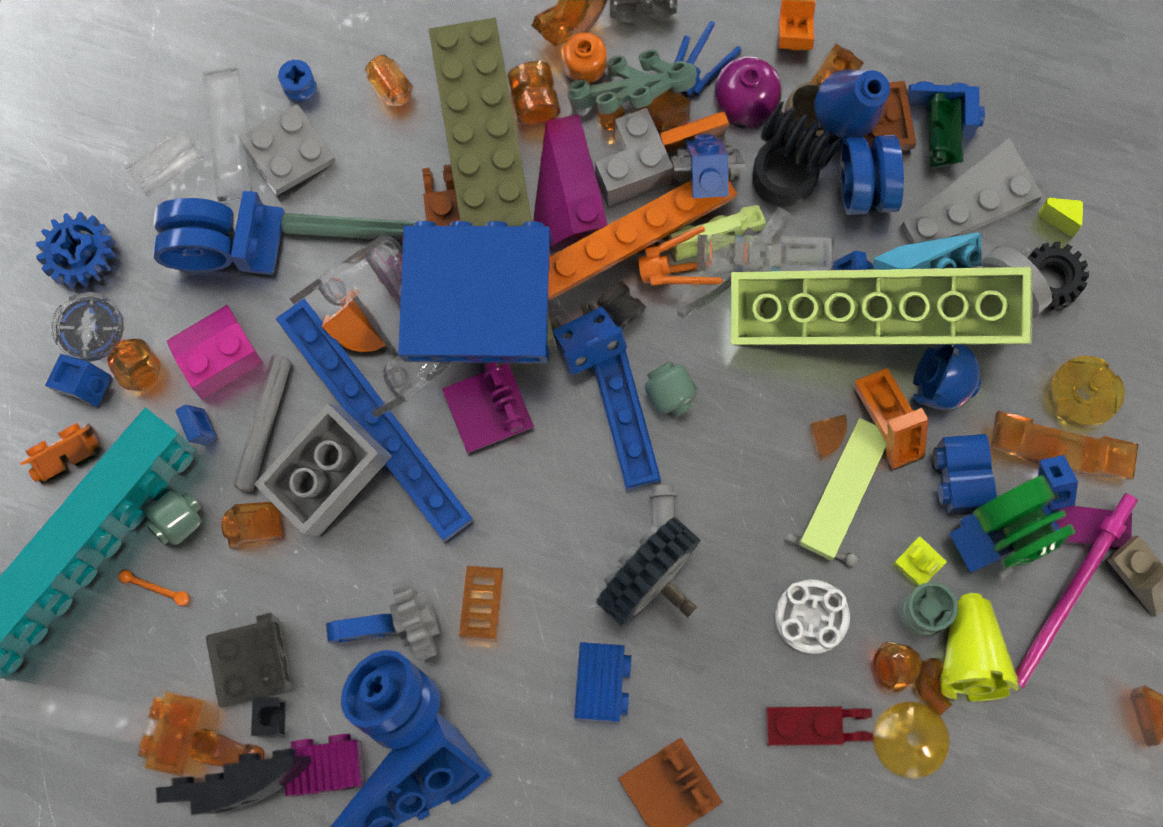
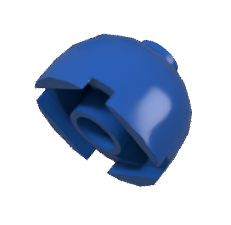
[913,345,981,410]

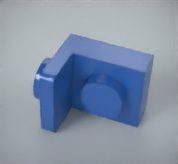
[45,354,112,407]

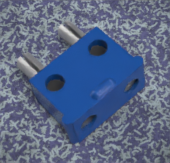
[550,300,627,375]

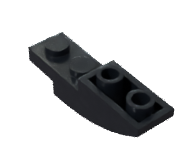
[156,749,311,815]

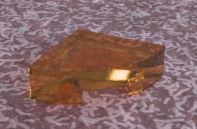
[810,414,847,460]

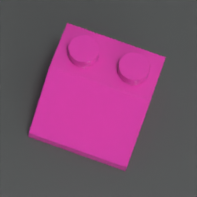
[166,305,263,399]

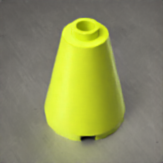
[940,593,1019,702]

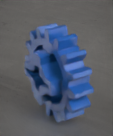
[36,212,116,288]

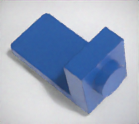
[907,81,985,139]
[687,134,729,198]

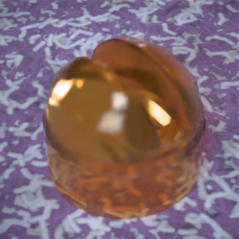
[596,105,625,132]

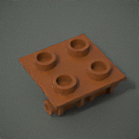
[618,737,723,827]

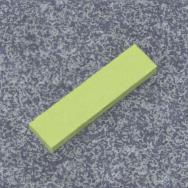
[799,418,887,561]

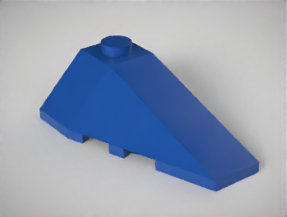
[330,713,491,827]

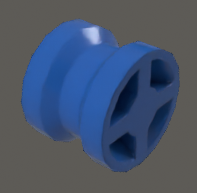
[278,59,317,102]

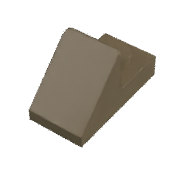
[1107,536,1163,617]

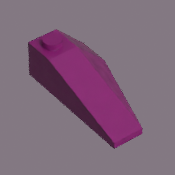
[533,114,608,253]

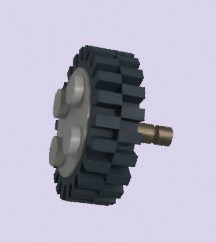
[596,517,700,626]

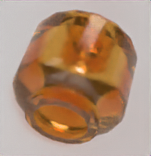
[107,338,162,391]

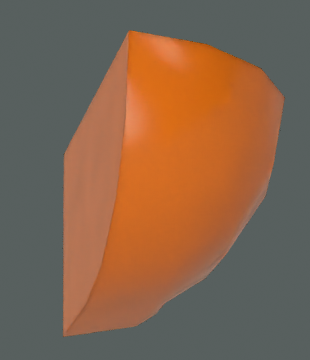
[322,290,386,352]

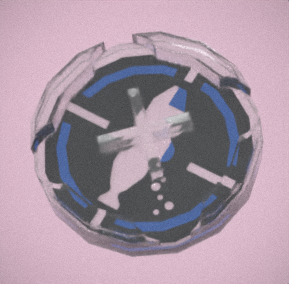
[51,292,124,362]

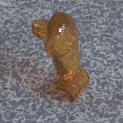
[188,729,264,767]

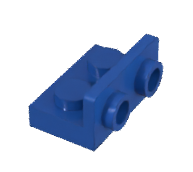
[231,191,285,275]

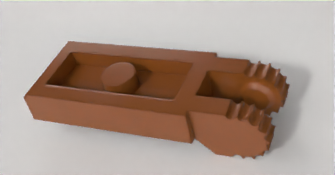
[422,164,460,226]

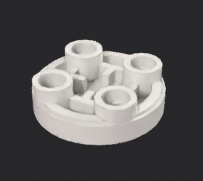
[774,579,850,655]

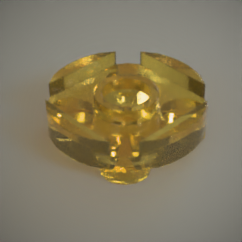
[1048,355,1125,428]

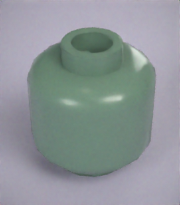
[644,361,697,417]
[145,491,201,545]

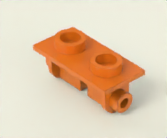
[20,422,100,482]

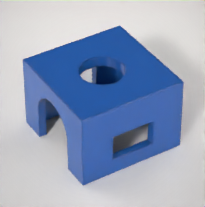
[1037,455,1078,511]

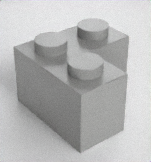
[595,108,673,207]

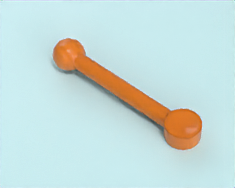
[118,569,190,606]

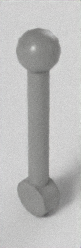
[784,533,858,567]

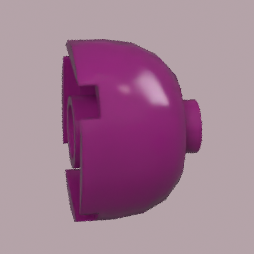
[714,57,782,128]

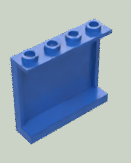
[398,221,553,364]

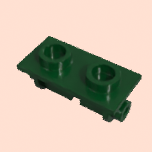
[928,93,964,169]

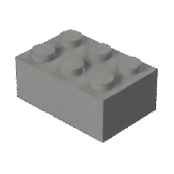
[254,403,392,536]

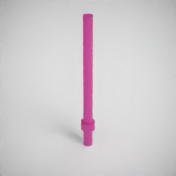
[1015,493,1138,689]

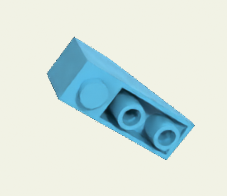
[874,232,982,270]

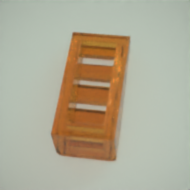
[459,566,504,642]

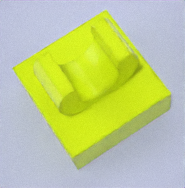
[893,536,947,587]

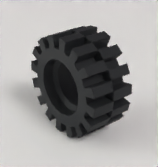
[1027,242,1089,311]

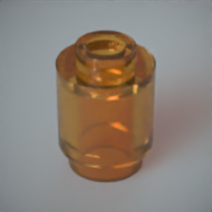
[365,54,413,106]

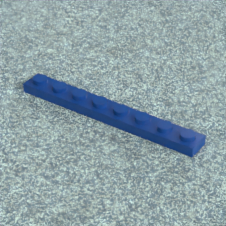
[275,298,473,543]

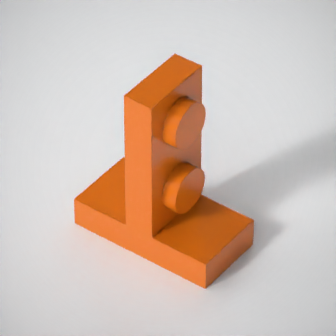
[855,368,929,470]

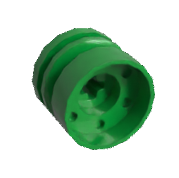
[972,475,1076,569]

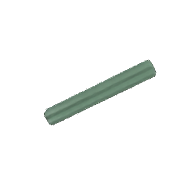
[281,213,416,241]

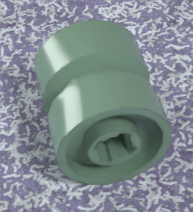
[900,582,958,637]

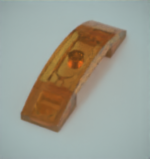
[990,411,1139,480]

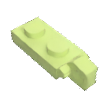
[670,205,766,261]

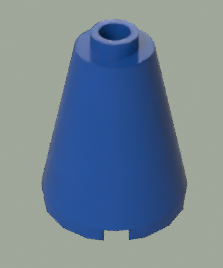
[814,70,890,139]

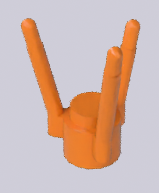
[638,225,723,286]

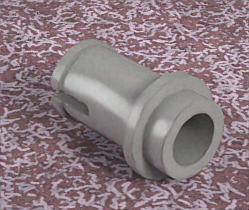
[648,485,678,529]

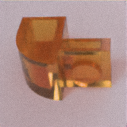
[531,0,608,47]

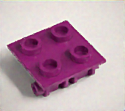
[442,363,534,454]

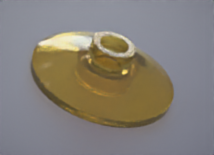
[873,702,949,778]

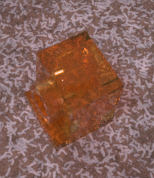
[808,44,864,86]

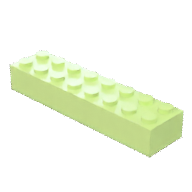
[731,267,1033,345]

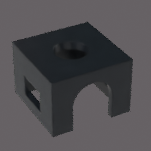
[251,697,286,738]

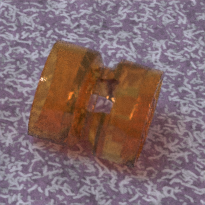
[508,61,561,125]

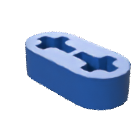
[326,614,397,644]

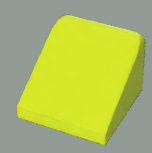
[1038,198,1083,237]

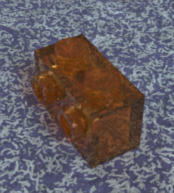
[137,689,204,776]

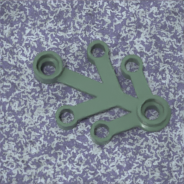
[567,49,697,114]

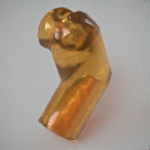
[916,658,952,716]

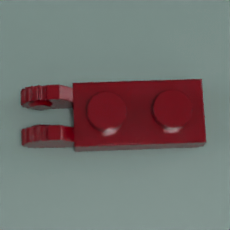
[766,706,874,746]

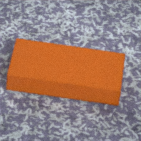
[659,112,729,154]

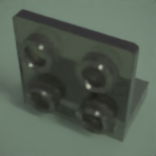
[206,613,294,708]

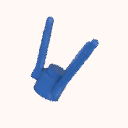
[674,21,742,98]

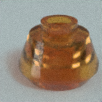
[873,641,922,693]

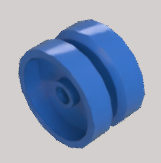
[840,135,904,215]
[153,198,234,272]
[341,650,440,749]

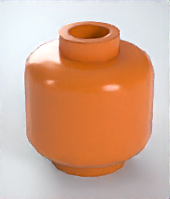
[563,32,607,83]

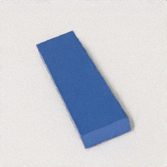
[593,349,661,491]

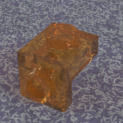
[221,502,283,548]

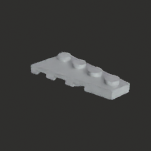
[901,137,1043,244]

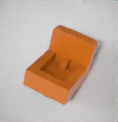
[778,0,816,51]

